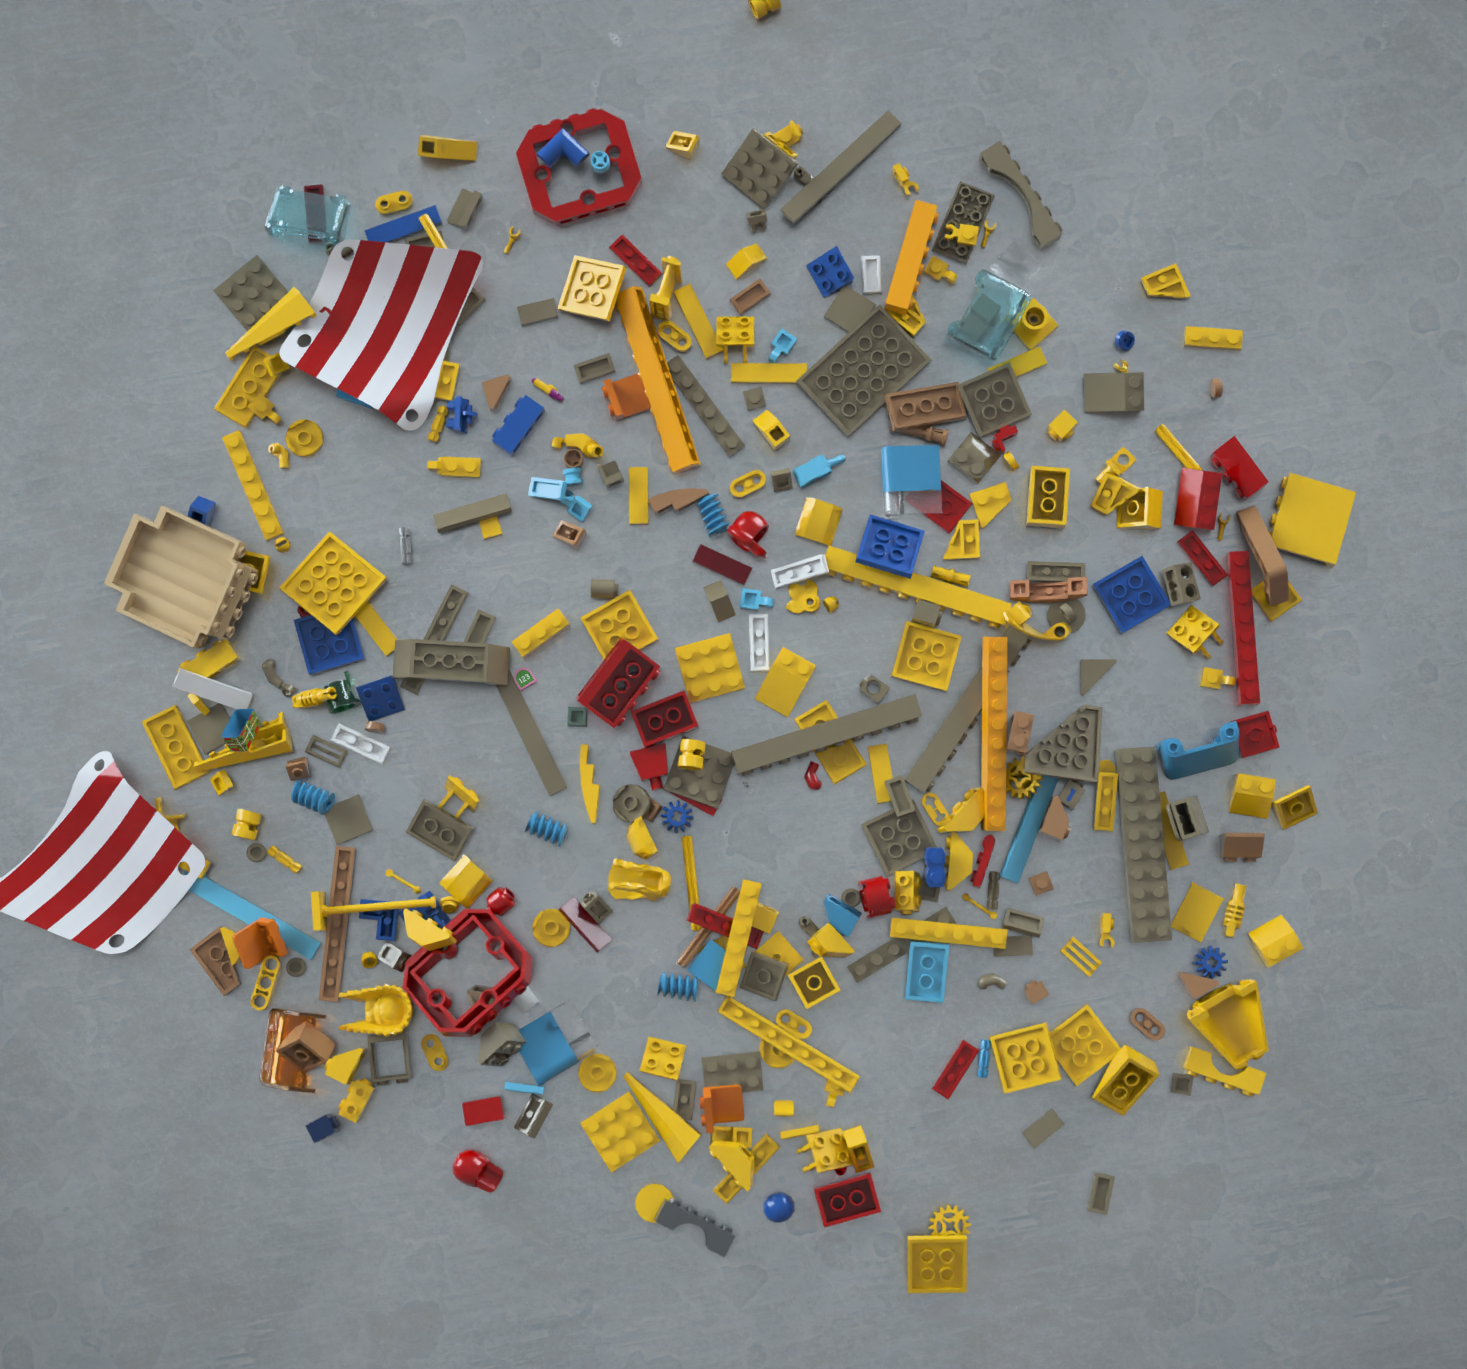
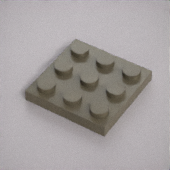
[721,128,798,209]
[213,255,288,331]
[957,362,1032,438]
[663,736,734,809]
[861,799,937,877]

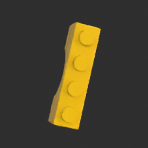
[1183,1046,1266,1097]

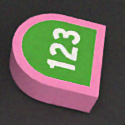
[514,668,537,691]

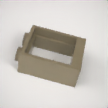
[367,1031,413,1086]

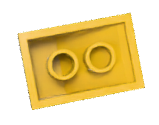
[754,647,816,718]
[1092,1044,1159,1116]

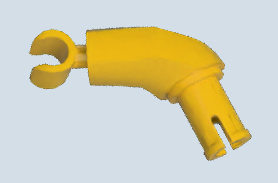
[551,433,604,458]

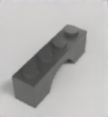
[654,1198,735,1258]

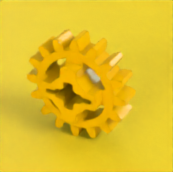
[1006,757,1044,799]
[928,1204,971,1236]

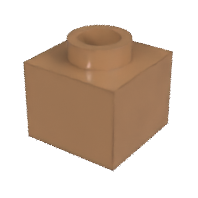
[1023,980,1049,1005]

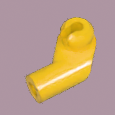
[268,443,289,469]

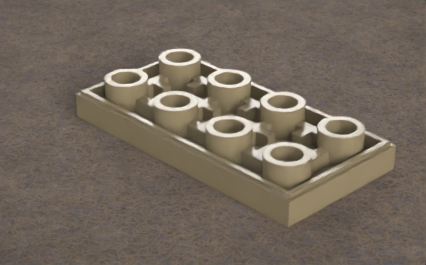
[931,181,995,265]

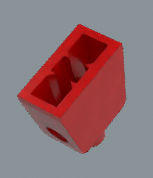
[630,743,668,791]

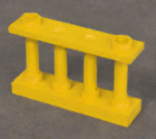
[649,256,683,321]

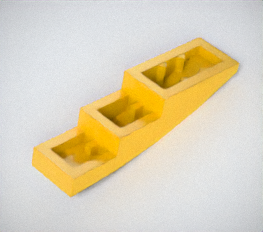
[580,744,600,824]

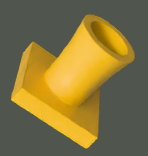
[1005,298,1059,350]

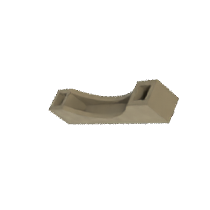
[979,141,1062,250]

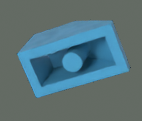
[824,894,862,937]

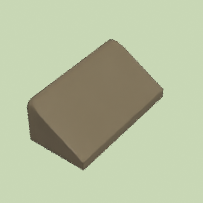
[514,1093,553,1138]

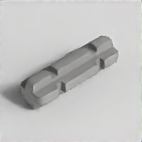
[399,527,412,565]

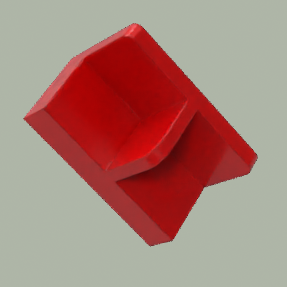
[462,1096,506,1126]

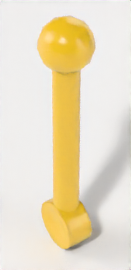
[385,869,421,894]
[962,893,997,919]

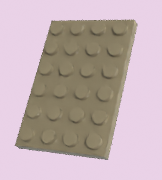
[796,304,931,437]

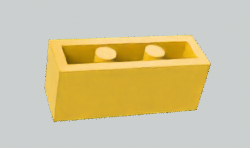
[511,609,571,660]
[177,639,241,679]

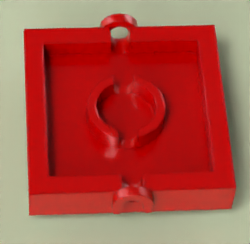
[1231,710,1280,758]

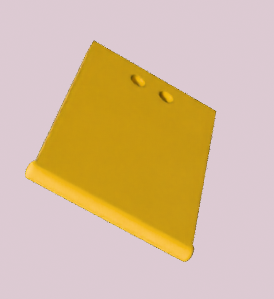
[1171,882,1224,943]

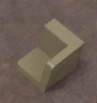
[597,461,624,489]

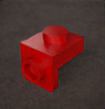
[992,425,1018,455]

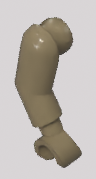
[794,166,822,206]
[262,659,296,696]
[799,916,819,958]

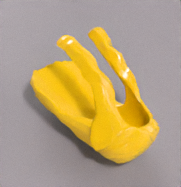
[608,858,671,901]

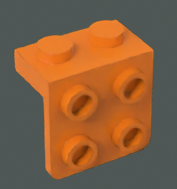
[601,373,651,421]
[232,918,287,969]
[699,1085,744,1133]

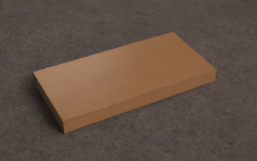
[884,382,967,432]

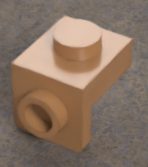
[286,757,309,781]

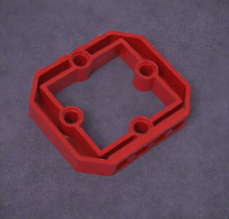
[516,108,642,226]
[402,909,533,1037]

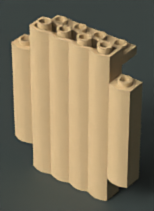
[104,505,258,648]

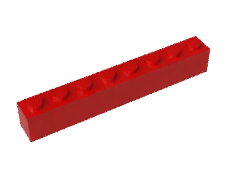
[1226,551,1260,707]

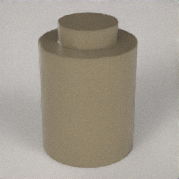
[591,579,619,599]

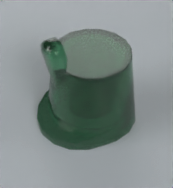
[324,671,361,714]

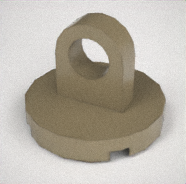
[1047,599,1086,634]

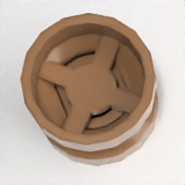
[564,449,584,469]

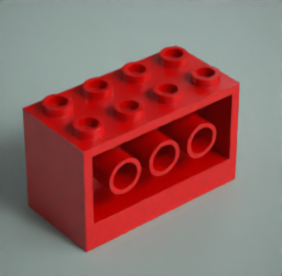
[576,636,661,728]

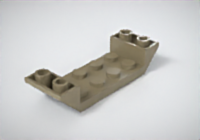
[393,639,510,686]

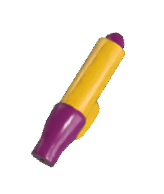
[532,378,564,402]

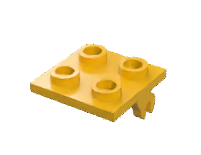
[716,316,754,364]
[1167,605,1224,659]
[438,775,479,819]
[796,1128,853,1173]

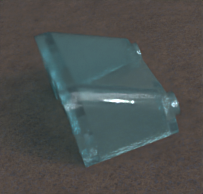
[265,186,351,246]
[946,269,1031,360]

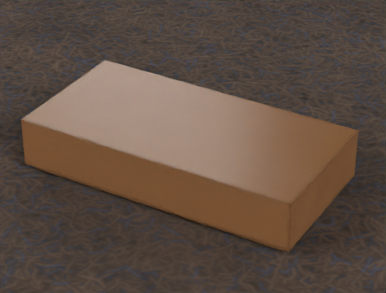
[729,278,771,316]

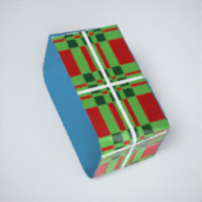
[222,709,261,752]

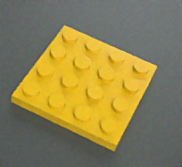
[279,531,387,636]

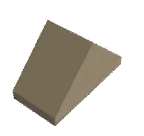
[703,580,736,622]

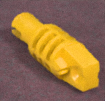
[292,687,337,708]
[1223,883,1247,938]

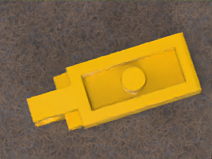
[428,456,481,478]

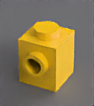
[1047,409,1078,442]

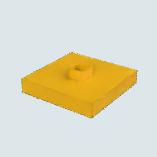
[749,931,804,976]

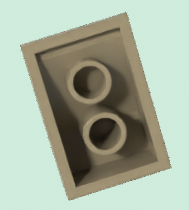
[1084,372,1144,412]

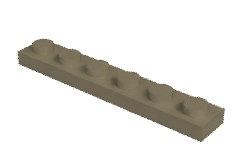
[667,355,745,457]
[847,907,956,983]

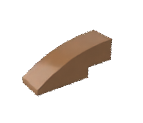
[648,488,709,516]

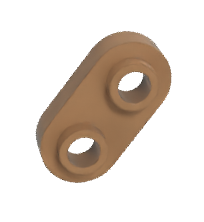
[1130,1008,1165,1040]

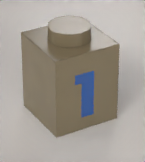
[1058,780,1085,811]

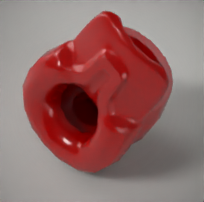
[727,511,769,559]
[452,1150,503,1193]

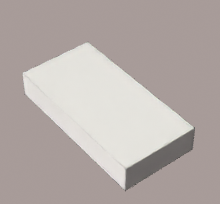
[861,255,882,295]

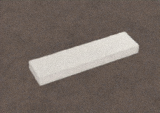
[173,668,253,709]

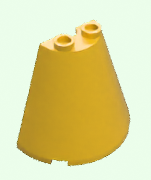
[1187,980,1269,1070]

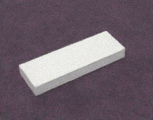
[771,554,829,589]
[749,614,770,672]
[331,723,391,765]

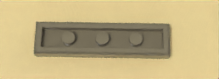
[434,493,512,533]

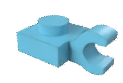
[768,328,797,363]
[560,489,593,522]
[739,588,774,611]

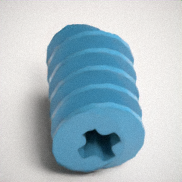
[697,494,730,537]
[291,779,335,815]
[525,811,568,847]
[657,972,699,1002]

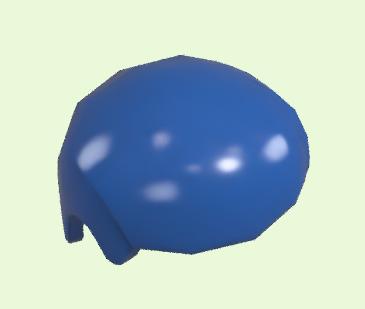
[764,1192,795,1223]

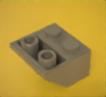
[478,1022,526,1067]

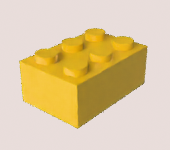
[1026,466,1070,529]

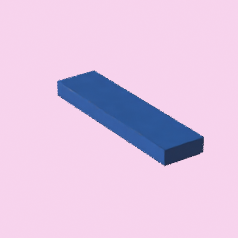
[364,205,442,243]

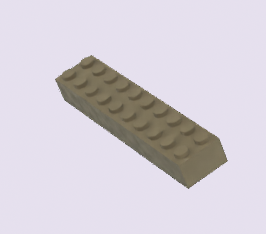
[1114,746,1172,943]

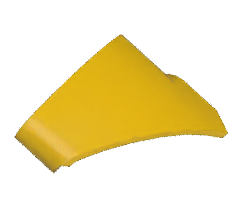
[1003,602,1071,641]

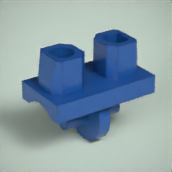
[446,396,478,434]

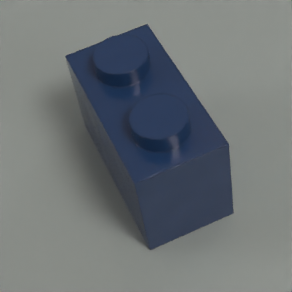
[305,1114,341,1143]

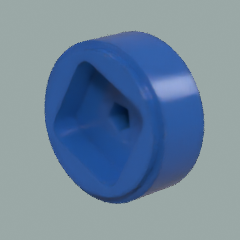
[1115,330,1135,350]

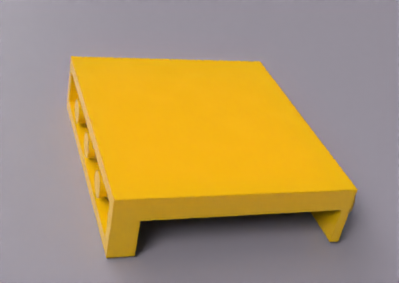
[1268,473,1356,567]

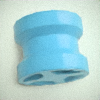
[590,151,610,173]
[563,467,583,487]

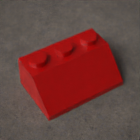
[1211,436,1269,502]
[1174,468,1223,530]

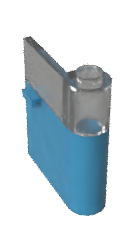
[881,445,942,520]
[519,999,601,1086]

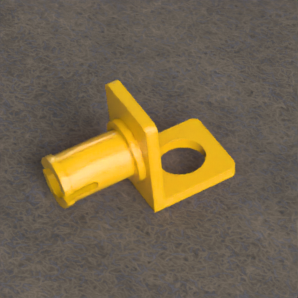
[1096,447,1136,484]
[155,797,186,831]

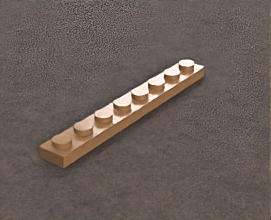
[319,846,356,1002]

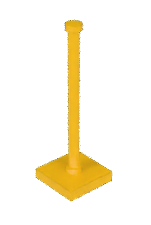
[311,891,436,932]

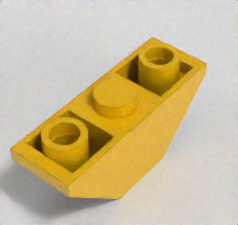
[937,787,984,833]
[944,832,973,891]
[403,908,457,951]
[708,1140,755,1191]

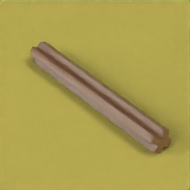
[677,887,740,968]

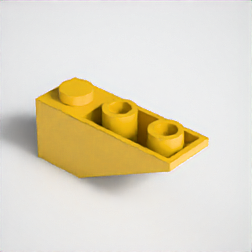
[418,135,478,161]

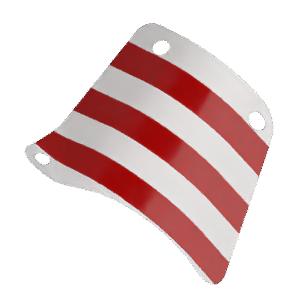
[280,239,483,431]
[0,751,205,954]

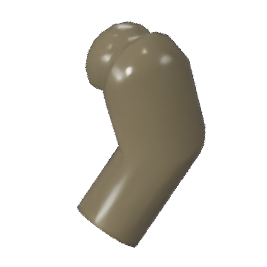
[324,244,353,258]
[978,973,1008,989]

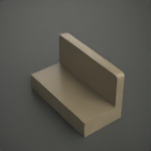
[447,189,483,231]

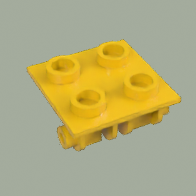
[640,1036,686,1080]

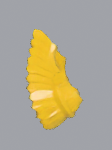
[338,984,414,1037]

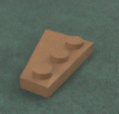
[189,926,240,996]

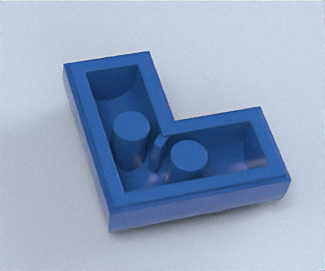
[537,128,590,168]
[359,899,399,941]

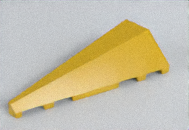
[225,287,317,361]
[194,712,292,772]
[624,1072,702,1163]

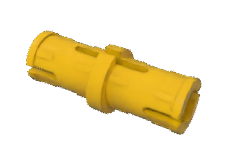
[931,565,971,587]

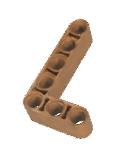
[1236,506,1289,607]

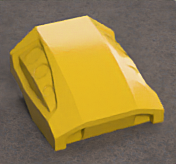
[795,497,843,546]
[626,816,658,860]
[439,854,493,909]

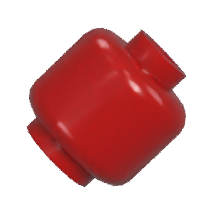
[487,887,516,916]

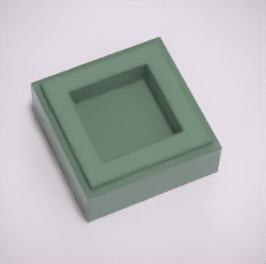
[567,707,588,727]

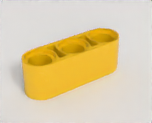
[250,956,282,1011]

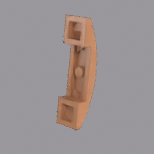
[1010,577,1087,603]

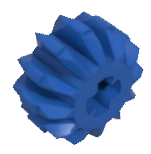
[661,800,694,833]
[1194,946,1228,979]

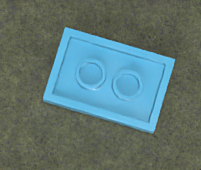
[905,941,949,1003]

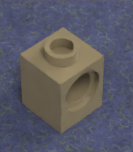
[859,674,890,705]

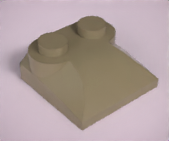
[948,432,1001,485]

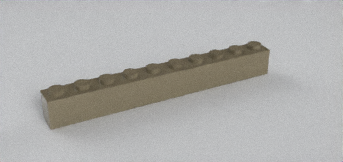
[905,625,1031,794]
[731,694,922,776]

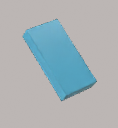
[528,477,567,501]
[504,1082,545,1095]

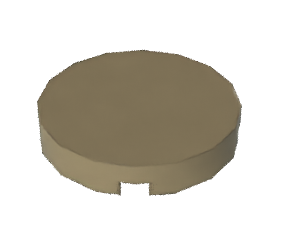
[613,784,651,823]

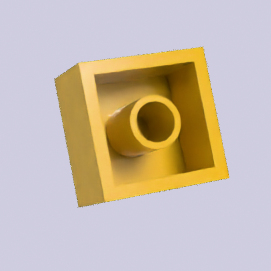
[788,956,841,1009]

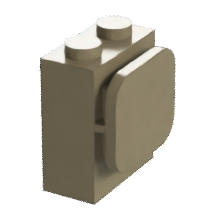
[1166,796,1209,842]

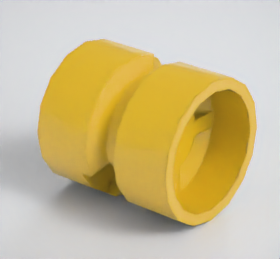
[748,0,782,19]
[678,739,706,770]
[231,809,262,841]

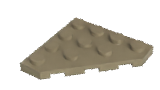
[1024,704,1102,783]

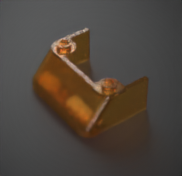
[259,1008,326,1093]

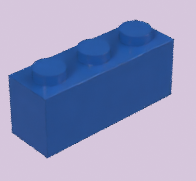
[492,395,545,457]

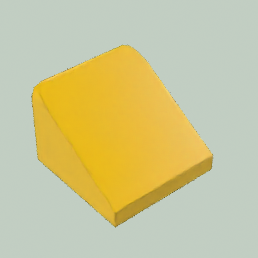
[774,1100,794,1116]

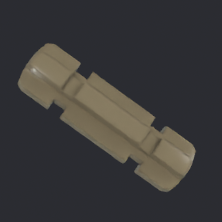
[987,871,1000,910]

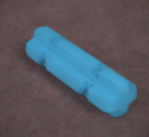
[977,1039,991,1078]

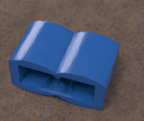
[924,847,946,887]

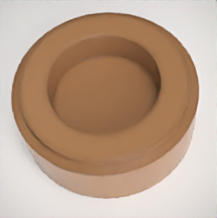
[1210,379,1223,398]
[365,721,385,734]

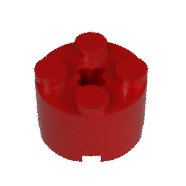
[858,876,895,919]

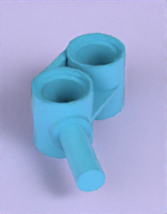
[793,454,846,488]

